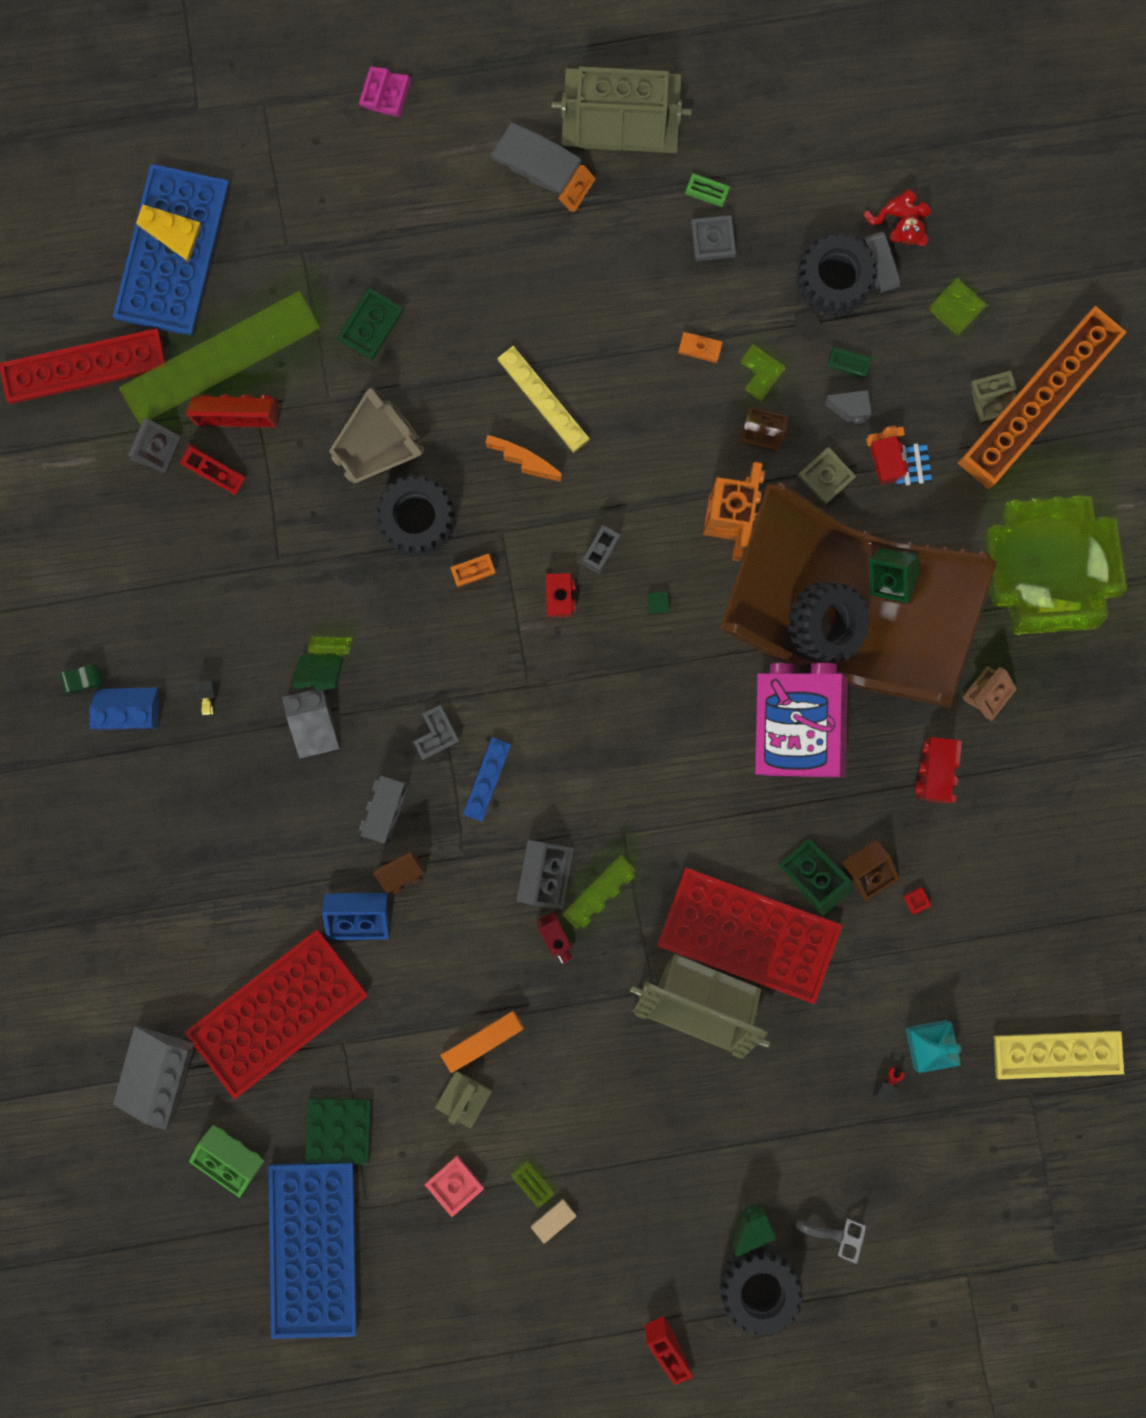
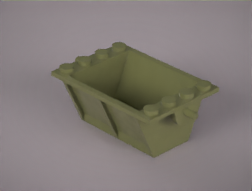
[552,67,692,153]
[630,954,770,1058]

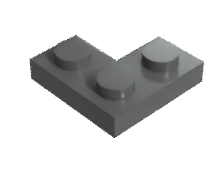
[413,705,460,760]

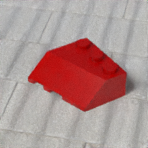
[914,737,962,803]

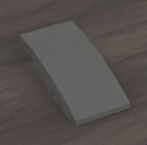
[490,123,582,194]

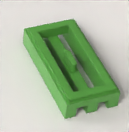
[685,173,730,208]

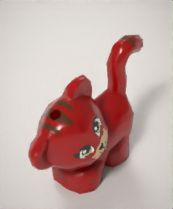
[863,189,931,246]

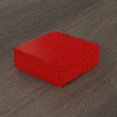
[903,887,932,915]

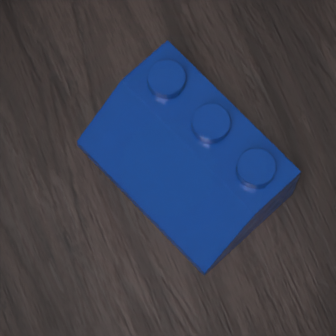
[90,688,159,730]
[322,893,389,940]

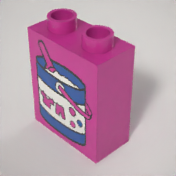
[755,663,848,778]

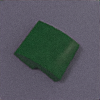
[292,654,344,691]

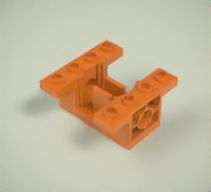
[703,462,765,561]

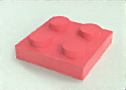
[425,1155,484,1217]

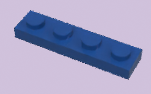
[463,738,511,822]

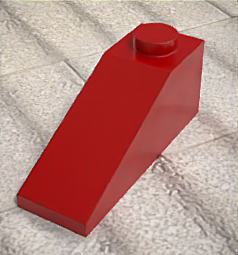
[179,443,245,495]
[645,1316,693,1385]

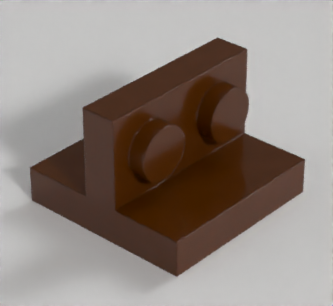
[740,406,788,451]

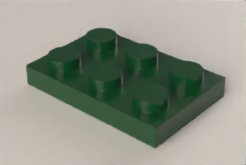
[337,288,404,361]

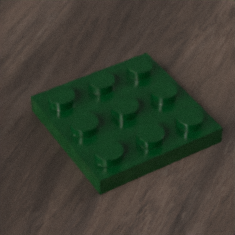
[305,1097,371,1165]

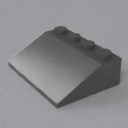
[113,1025,195,1130]

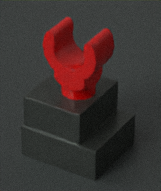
[873,1067,904,1107]

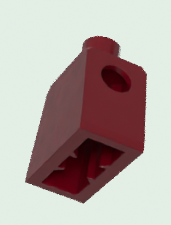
[536,911,572,963]

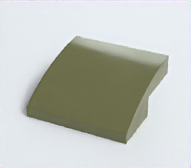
[971,371,1017,424]

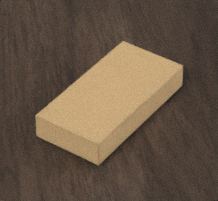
[531,1199,576,1244]

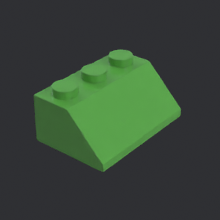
[189,1125,264,1198]

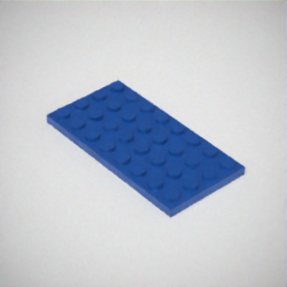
[113,164,230,336]
[268,1163,357,1339]

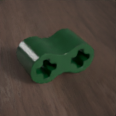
[60,665,103,694]

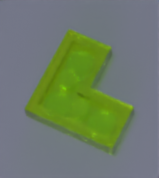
[740,344,786,402]

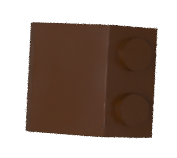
[842,840,900,902]
[373,851,426,894]

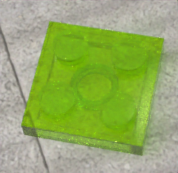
[929,278,987,336]

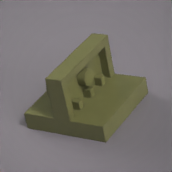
[435,1070,492,1129]

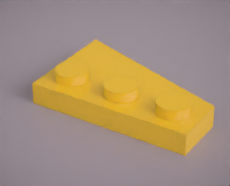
[136,205,202,263]

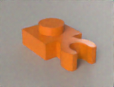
[866,426,905,446]

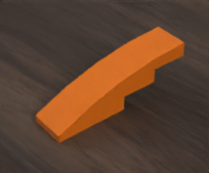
[485,435,562,482]
[440,1010,524,1073]

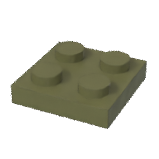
[798,447,856,505]

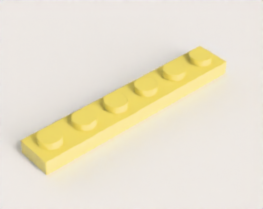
[498,346,589,453]

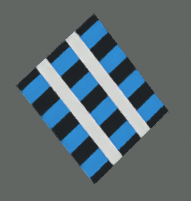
[896,443,932,486]

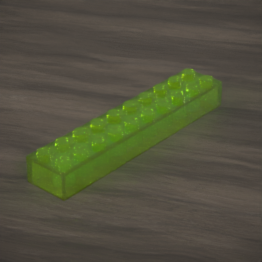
[118,291,320,425]

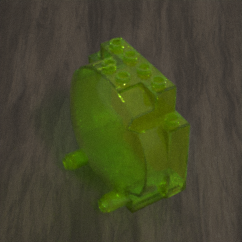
[984,495,1127,635]

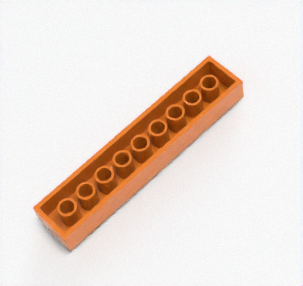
[958,306,1126,489]

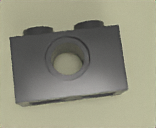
[582,525,620,574]

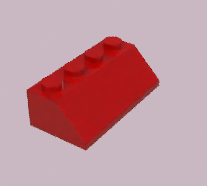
[186,394,278,428]

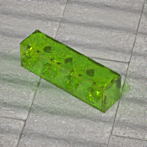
[562,854,636,929]

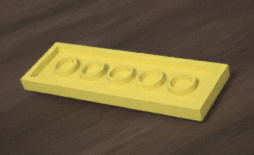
[994,1031,1124,1079]

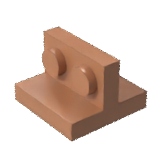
[962,666,1016,721]

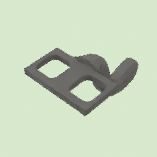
[795,1218,867,1264]

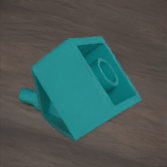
[905,1020,961,1073]

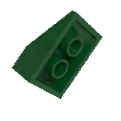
[778,839,854,916]

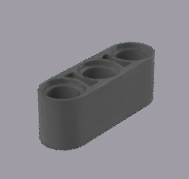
[862,232,900,293]

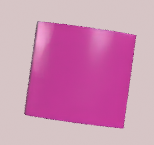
[359,67,411,117]

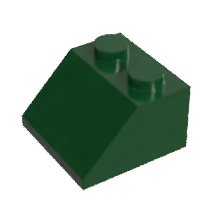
[869,548,919,603]
[731,1204,776,1256]

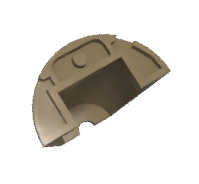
[329,388,424,484]

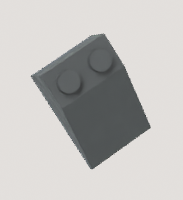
[282,689,340,759]

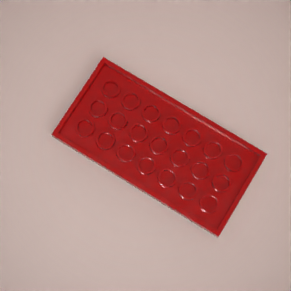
[657,867,842,1004]
[184,929,369,1099]

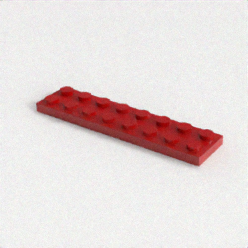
[0,329,167,404]

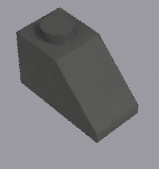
[824,390,871,424]

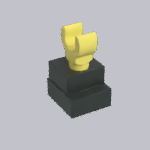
[193,681,217,715]

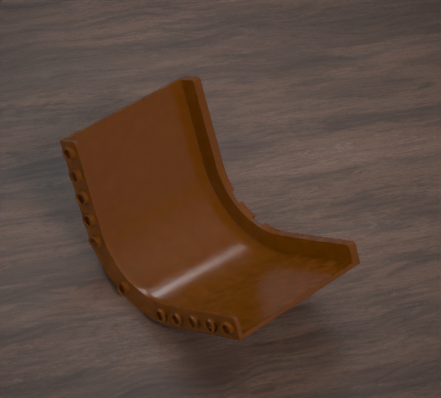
[719,483,997,708]

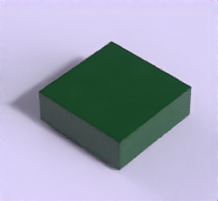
[647,592,670,615]

